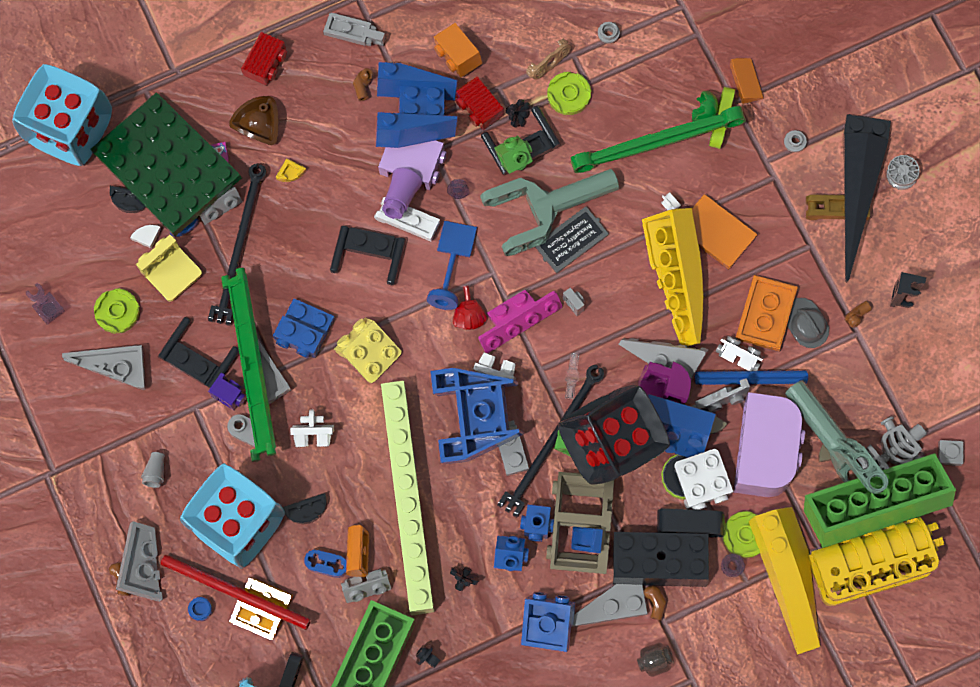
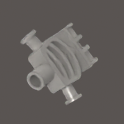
[856,416,926,470]

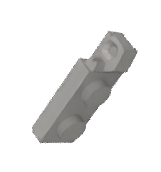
[323,13,386,46]
[499,420,529,476]

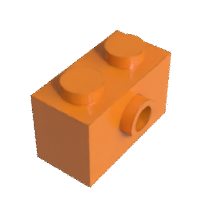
[433,23,482,78]

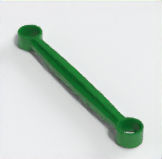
[570,106,746,173]

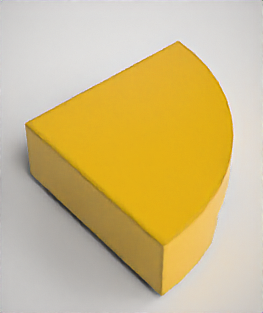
[276,158,306,182]

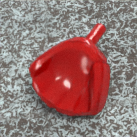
[453,285,487,330]

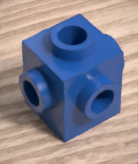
[520,505,554,542]
[494,536,529,571]

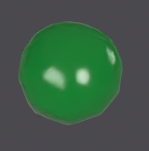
[692,91,719,122]

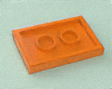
[692,194,757,270]
[736,275,798,352]

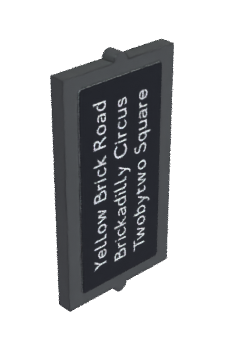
[535,207,609,274]

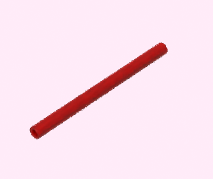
[161,554,311,630]

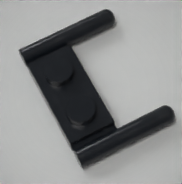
[481,105,561,175]
[330,226,406,286]
[158,317,239,388]

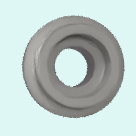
[598,22,620,44]
[784,130,807,152]

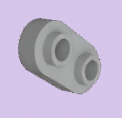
[227,415,255,448]

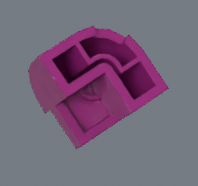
[638,361,691,405]

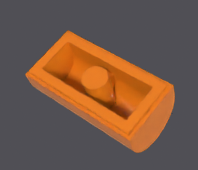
[346,525,369,577]

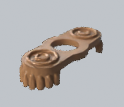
[526,38,571,80]

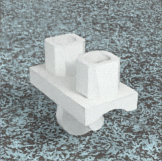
[473,353,516,380]
[291,409,334,447]

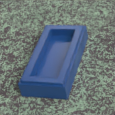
[571,527,603,553]

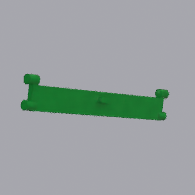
[221,268,276,462]

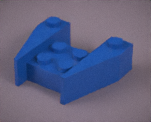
[376,62,457,148]
[430,368,524,465]

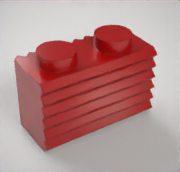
[241,32,287,86]
[455,76,504,130]

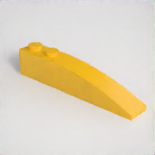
[642,208,703,347]
[748,507,820,655]

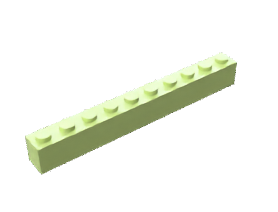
[381,381,434,615]

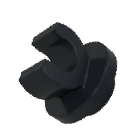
[415,644,440,668]

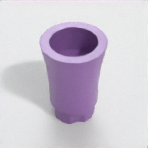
[382,168,422,219]

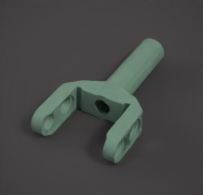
[480,169,619,256]
[785,380,888,494]

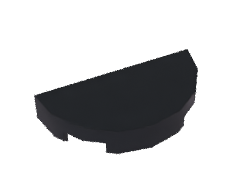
[109,185,146,213]
[282,493,327,524]

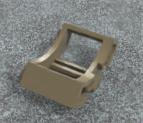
[546,472,614,574]

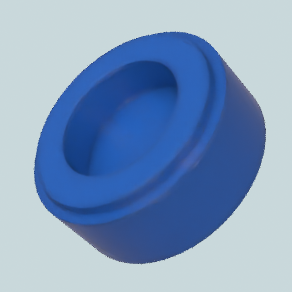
[188,597,212,622]

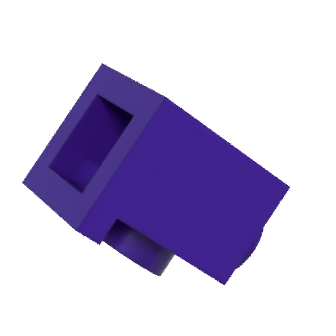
[208,373,247,411]

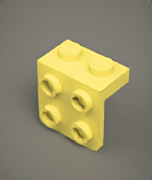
[136,235,202,302]
[334,318,401,383]

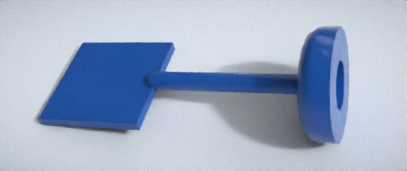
[426,221,477,310]

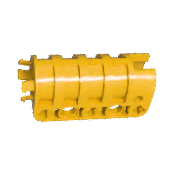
[809,517,944,606]

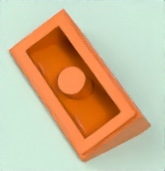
[730,58,763,104]

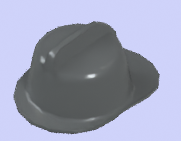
[787,298,829,348]

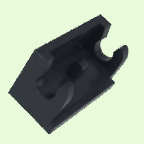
[890,272,926,308]

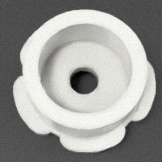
[661,192,681,210]

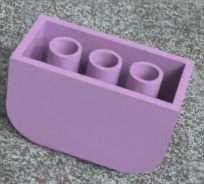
[733,392,805,497]

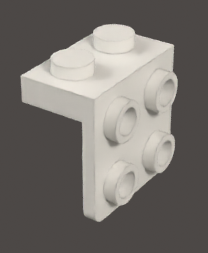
[674,449,733,510]

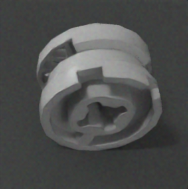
[886,155,919,190]

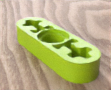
[709,86,735,149]

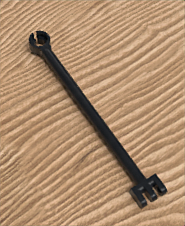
[208,163,267,326]
[497,365,604,518]

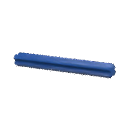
[694,370,809,385]

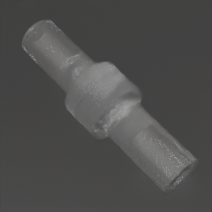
[565,353,580,399]

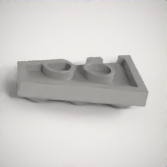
[116,521,162,602]

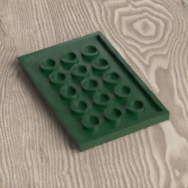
[90,92,242,237]

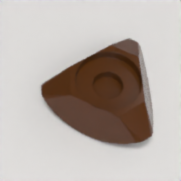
[229,96,278,145]

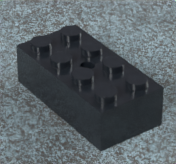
[613,532,709,587]

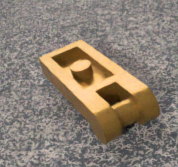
[806,195,870,220]

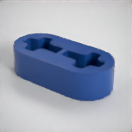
[304,550,346,578]

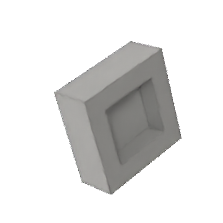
[563,288,585,316]
[938,440,963,466]

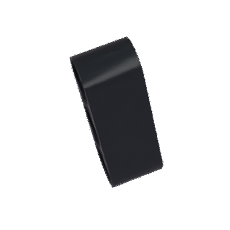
[657,509,725,538]

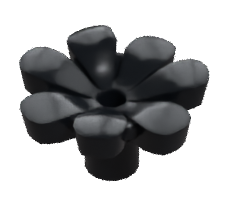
[506,99,530,128]
[450,566,480,591]

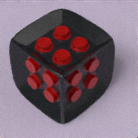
[558,384,670,485]

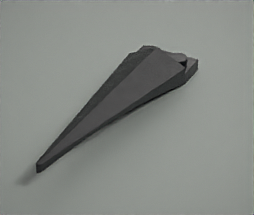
[843,114,891,283]

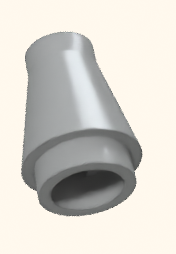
[141,452,165,488]

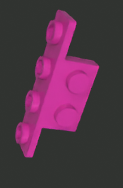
[478,290,562,354]

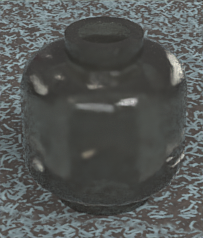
[637,642,674,677]

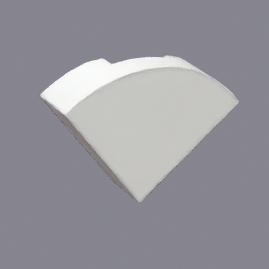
[130,225,161,249]

